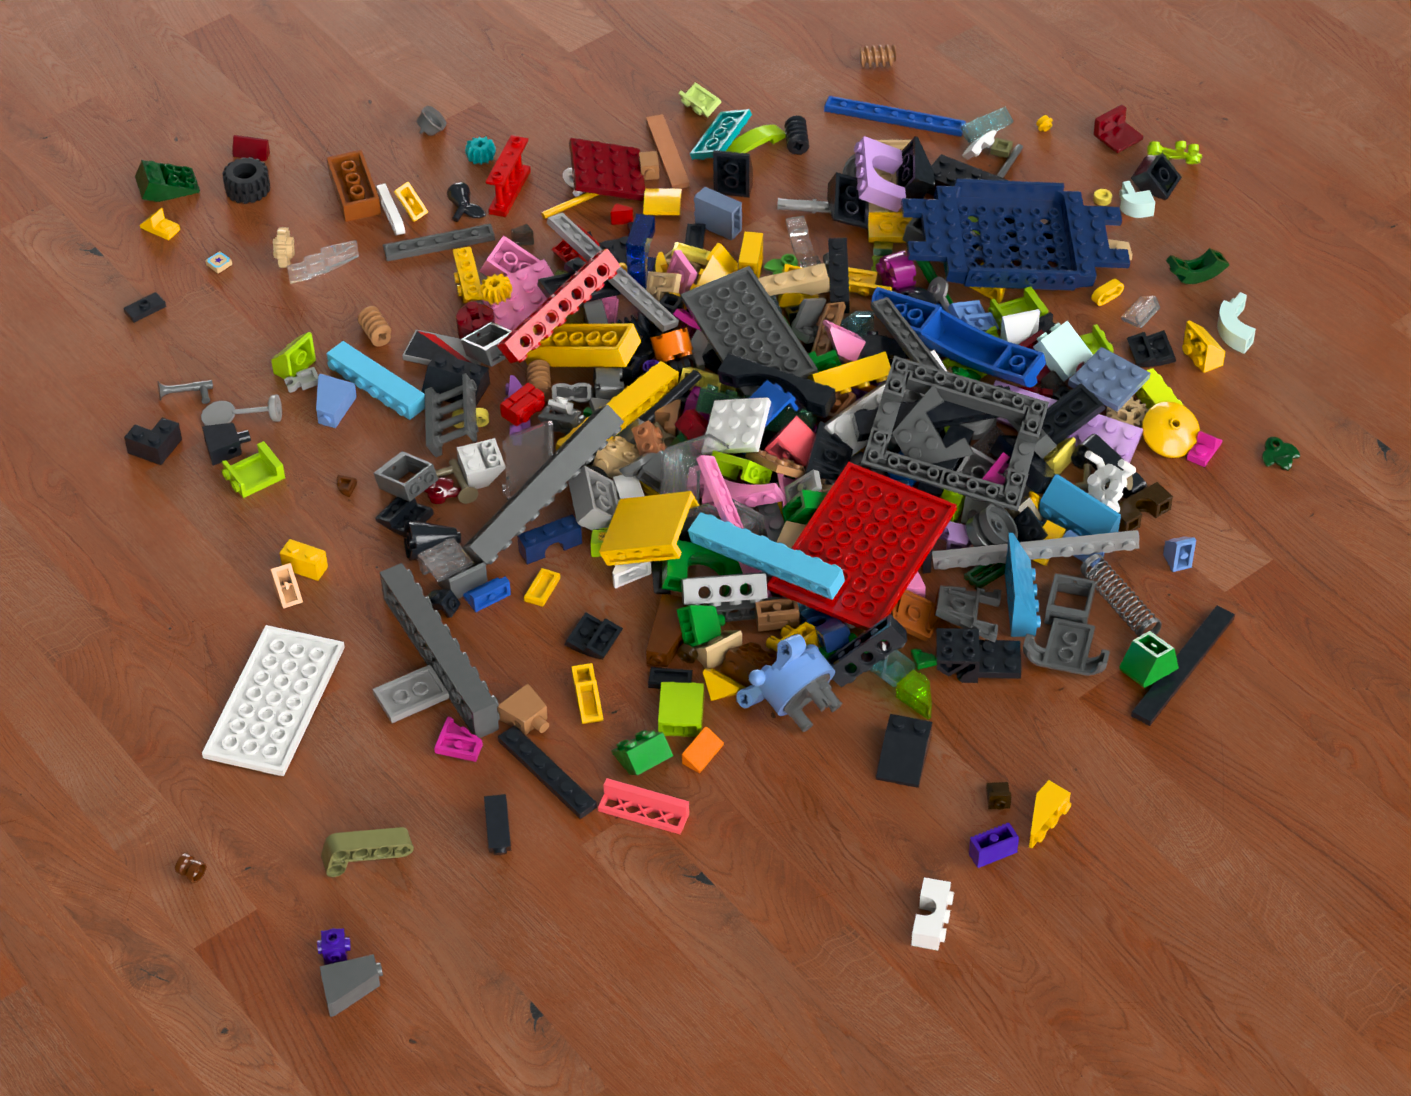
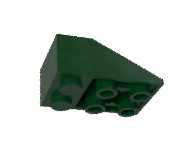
[135,160,200,202]

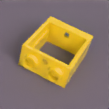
[739,232,763,278]

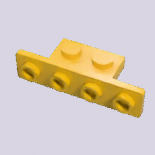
[453,247,483,303]
[829,267,892,296]

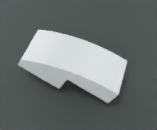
[962,130,996,160]
[548,397,577,415]

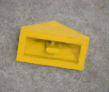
[394,182,428,222]
[703,669,746,701]

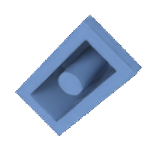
[1163,536,1196,572]

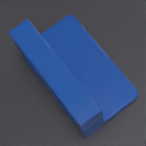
[463,576,511,613]

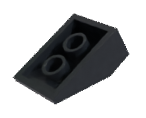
[896,136,935,199]
[713,150,753,198]
[827,172,869,229]
[876,714,933,788]

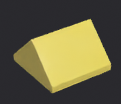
[1043,437,1076,475]

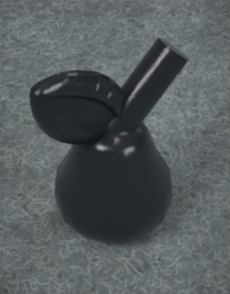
[447,182,486,222]

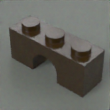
[1118,482,1173,532]

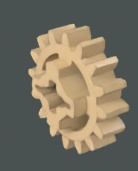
[273,227,295,268]
[1106,397,1149,428]

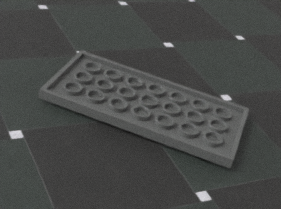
[681,266,818,399]

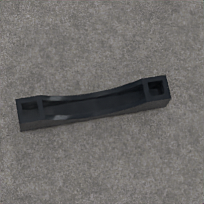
[620,292,684,386]
[718,353,836,418]

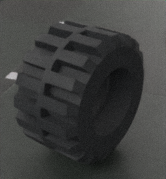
[222,157,270,204]

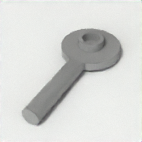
[928,277,952,315]

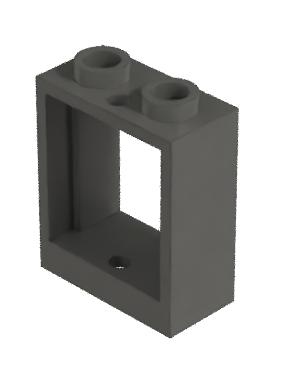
[461,322,512,367]
[374,451,438,502]
[1044,573,1096,625]

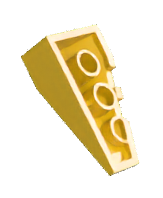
[684,243,738,310]

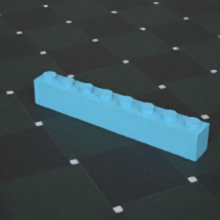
[688,512,845,600]

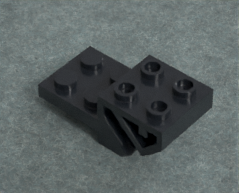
[936,628,1022,683]

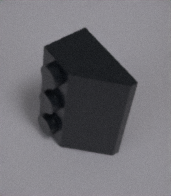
[421,353,490,406]

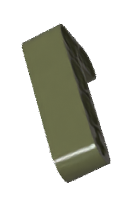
[321,827,414,877]

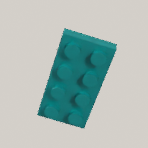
[690,109,752,160]

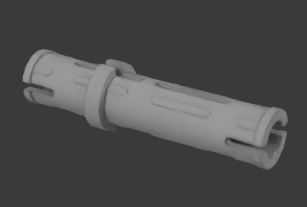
[777,198,831,214]

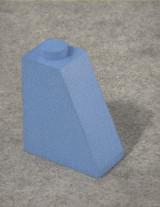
[316,374,357,428]

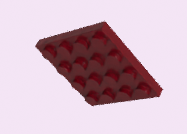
[569,138,645,201]

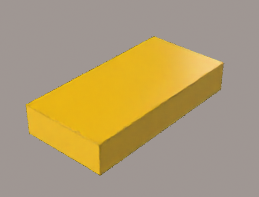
[524,568,560,607]

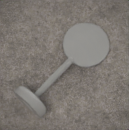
[201,394,282,426]

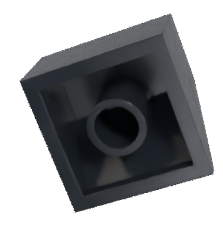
[1131,152,1182,200]

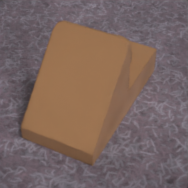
[655,399,681,437]

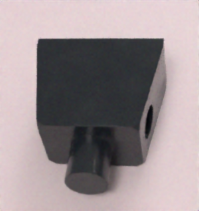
[202,423,251,465]

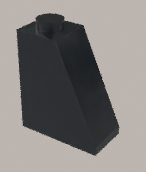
[484,794,511,855]

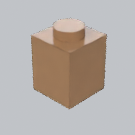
[639,151,659,180]

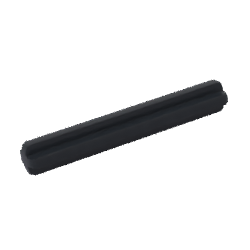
[640,370,702,423]

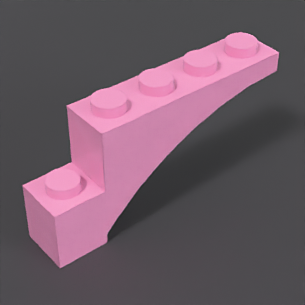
[687,466,784,514]

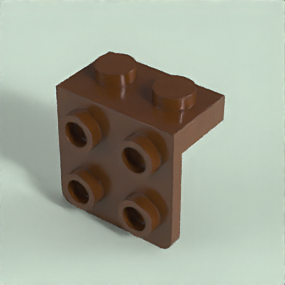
[720,642,777,687]

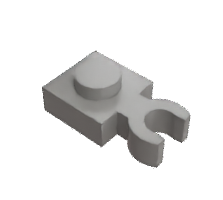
[284,367,318,393]

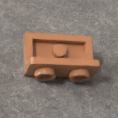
[632,420,668,456]

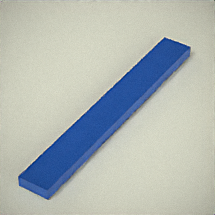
[824,96,966,137]

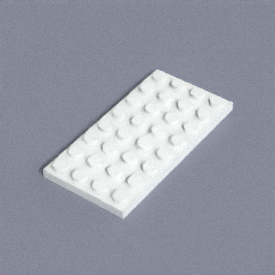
[202,625,345,776]

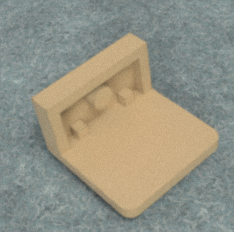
[592,436,640,479]

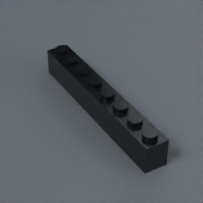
[852,385,1011,442]

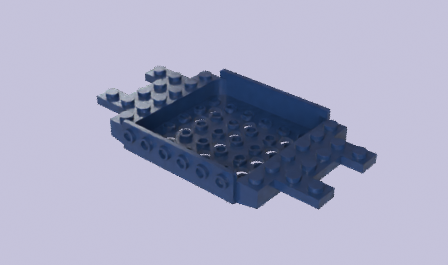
[901,179,1131,291]

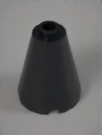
[404,520,461,561]

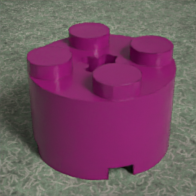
[876,250,916,292]

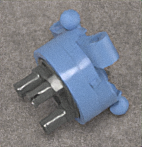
[736,634,843,732]

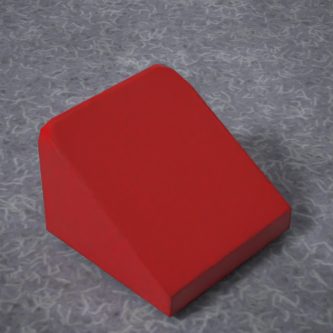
[611,203,633,225]

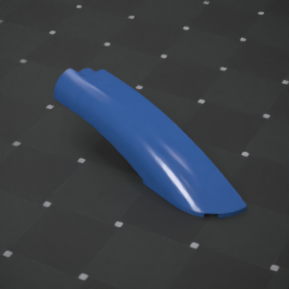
[871,287,1046,388]

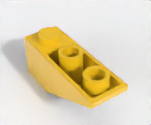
[1029,780,1071,848]

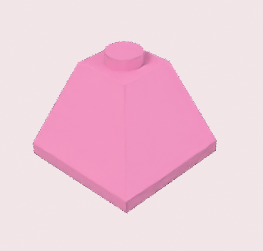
[823,319,866,363]

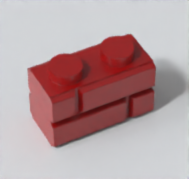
[500,382,545,427]

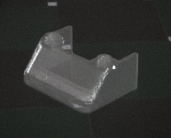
[660,433,729,520]

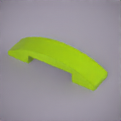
[726,125,786,153]

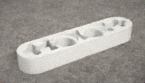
[376,184,405,236]

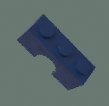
[517,514,582,565]
[799,608,850,653]

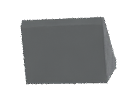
[437,562,488,599]

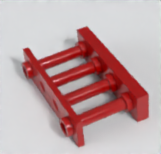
[486,135,531,218]

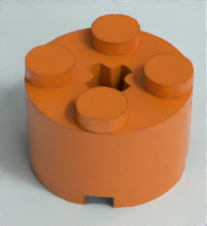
[650,328,693,362]

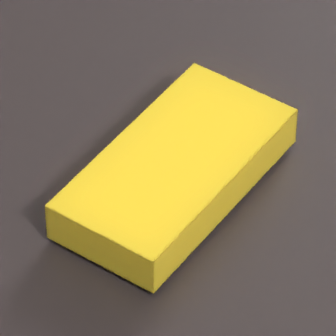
[671,242,710,266]

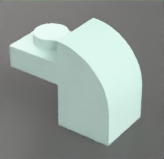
[1119,181,1155,218]

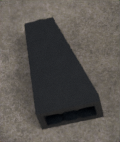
[990,435,1056,494]

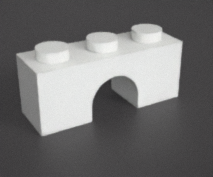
[911,877,954,950]

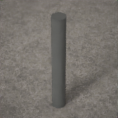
[996,144,1023,178]

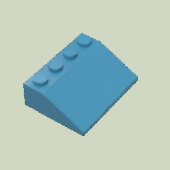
[1005,533,1041,637]

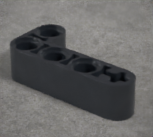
[1071,434,1147,499]

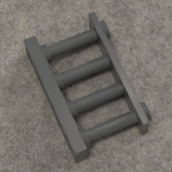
[425,373,479,457]

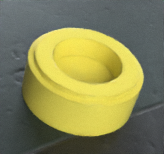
[1093,189,1112,206]

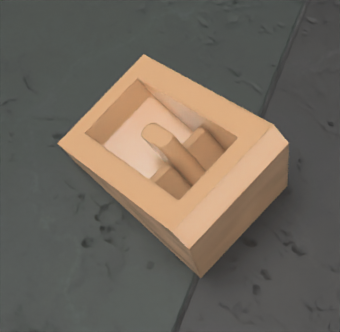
[270,563,303,609]

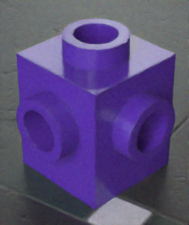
[317,928,351,965]

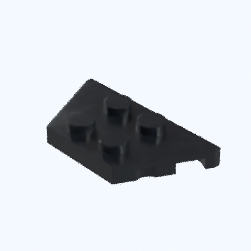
[804,421,853,480]

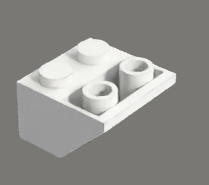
[457,438,506,489]

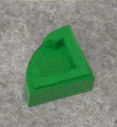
[911,649,936,670]

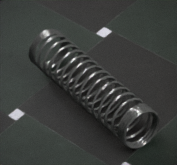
[1080,554,1162,637]

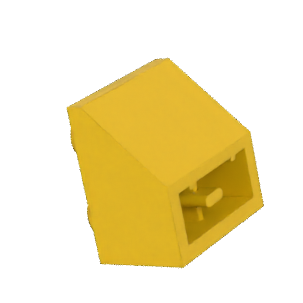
[1182,320,1225,373]

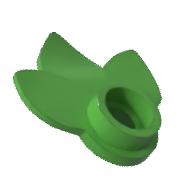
[764,254,798,275]

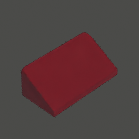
[232,135,270,161]

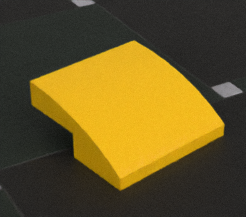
[643,188,682,215]

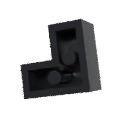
[124,417,182,465]

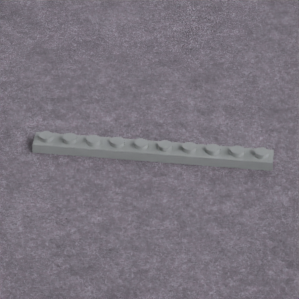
[547,213,679,332]
[932,530,1139,570]

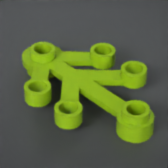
[1147,141,1202,164]

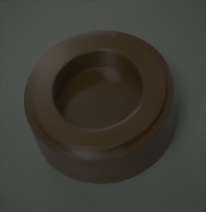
[677,644,699,663]

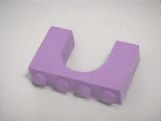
[854,136,906,212]

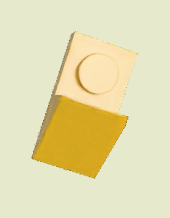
[140,208,180,241]

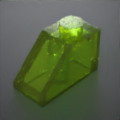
[896,669,932,720]

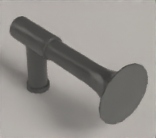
[158,380,213,404]

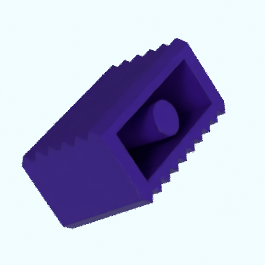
[969,822,1019,868]

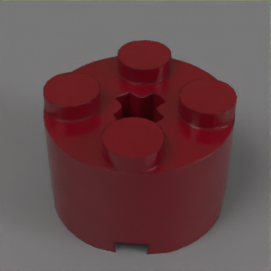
[456,301,495,339]

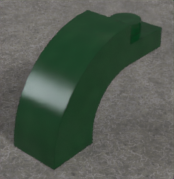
[1166,248,1230,284]

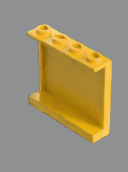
[599,491,699,566]

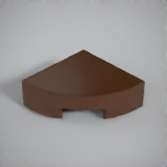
[337,475,357,497]

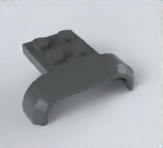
[1023,618,1110,676]

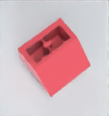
[765,416,815,466]

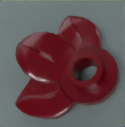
[424,477,461,504]

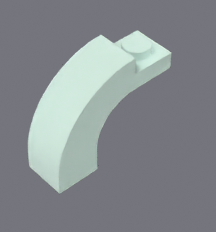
[1217,292,1256,354]

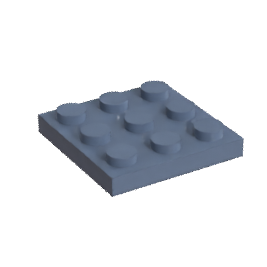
[1068,347,1150,412]

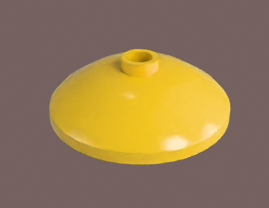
[1142,402,1200,458]

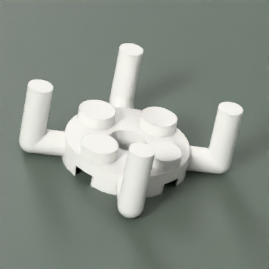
[1085,451,1136,513]

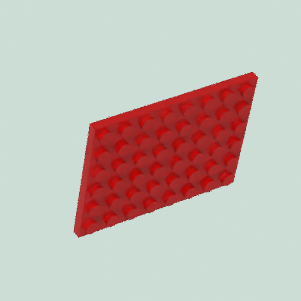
[767,462,957,631]

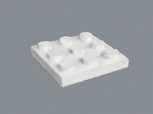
[702,397,771,454]

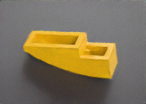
[571,663,603,724]

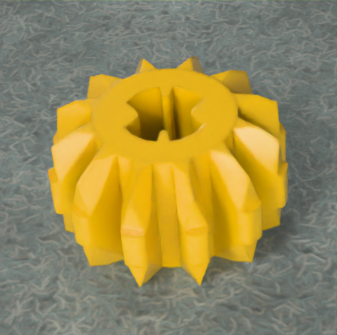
[480,273,513,305]

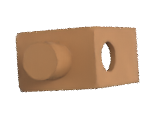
[497,684,549,734]

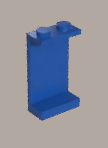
[742,380,799,456]

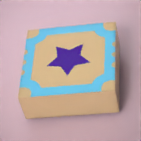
[205,251,232,274]

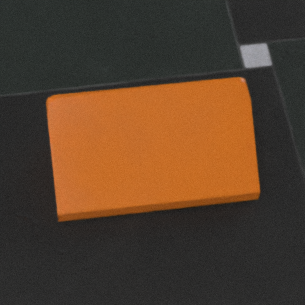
[682,727,724,773]

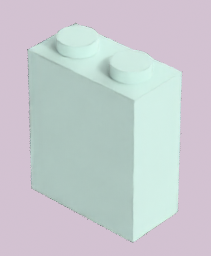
[1033,321,1093,384]

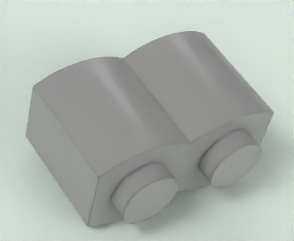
[552,383,593,403]

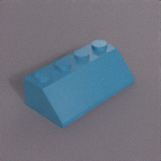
[1039,474,1121,553]

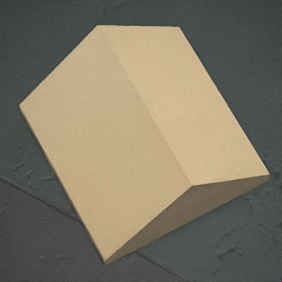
[693,630,742,669]

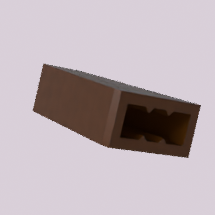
[646,594,703,667]

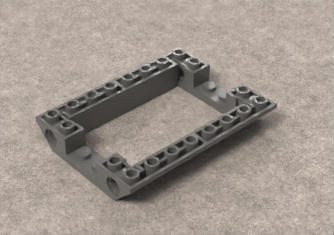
[861,356,1049,511]

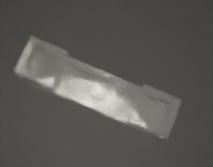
[786,215,821,268]

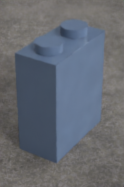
[694,187,742,240]

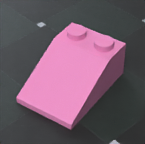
[480,235,550,277]

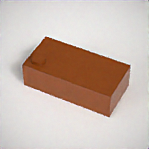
[326,150,381,222]

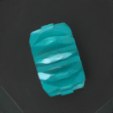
[465,136,496,165]

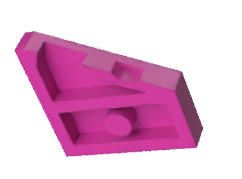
[434,716,483,762]

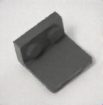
[791,298,826,344]

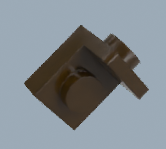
[986,782,1012,810]

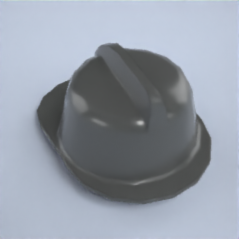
[417,106,446,136]

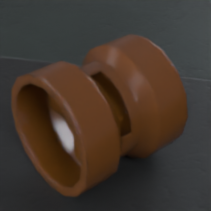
[175,853,207,883]

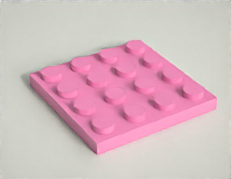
[481,259,562,331]

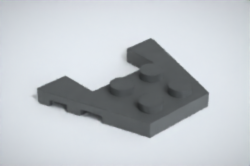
[892,386,974,464]
[935,586,1002,642]

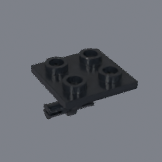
[1013,506,1048,542]

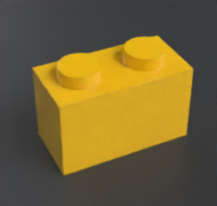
[280,539,328,581]

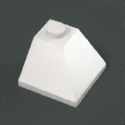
[1001,309,1040,345]

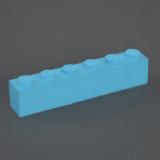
[327,341,425,420]

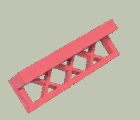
[598,778,689,834]

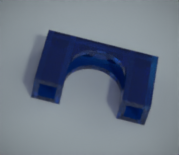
[626,214,656,290]

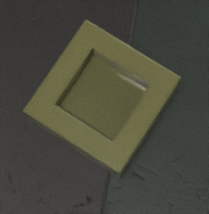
[990,138,1013,158]

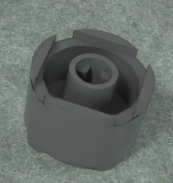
[593,367,624,400]

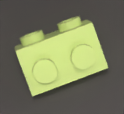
[679,82,721,118]

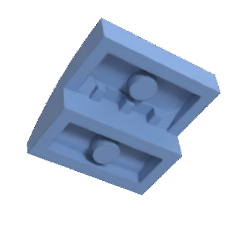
[948,300,999,332]

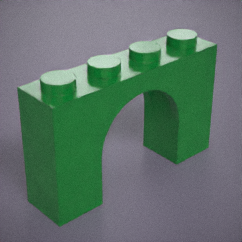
[662,540,747,596]

